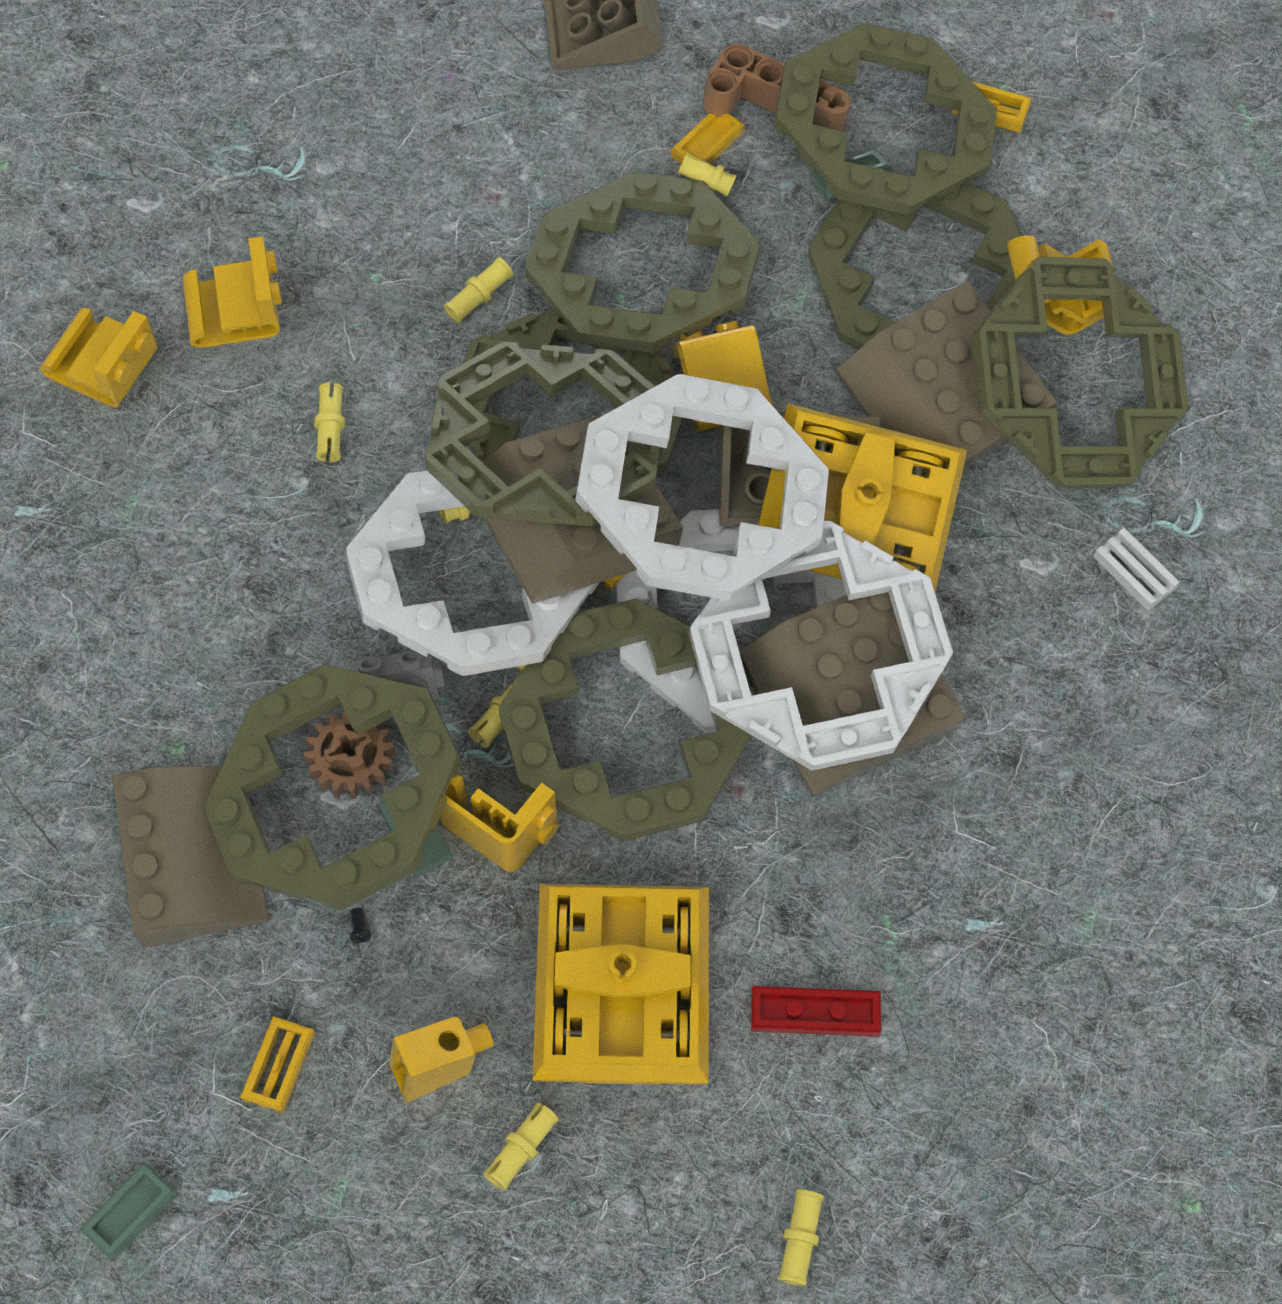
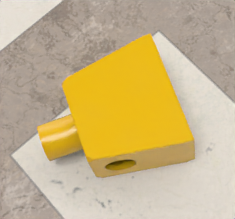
[389,1016,494,1103]

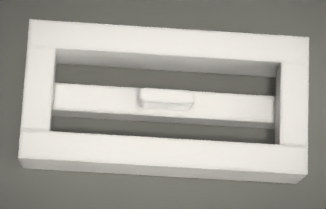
[1093,528,1180,611]

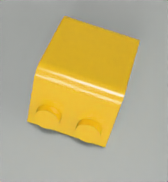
[1007,235,1115,335]
[182,236,282,348]
[39,308,158,408]
[671,321,772,432]
[440,775,559,872]

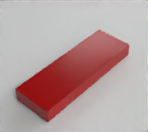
[751,986,881,1037]

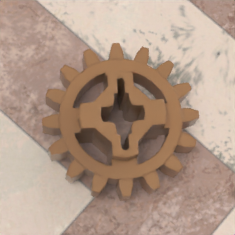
[304,710,396,799]

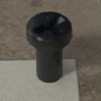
[350,908,371,943]

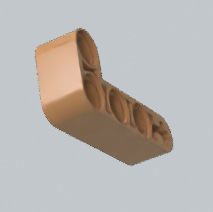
[702,44,851,131]

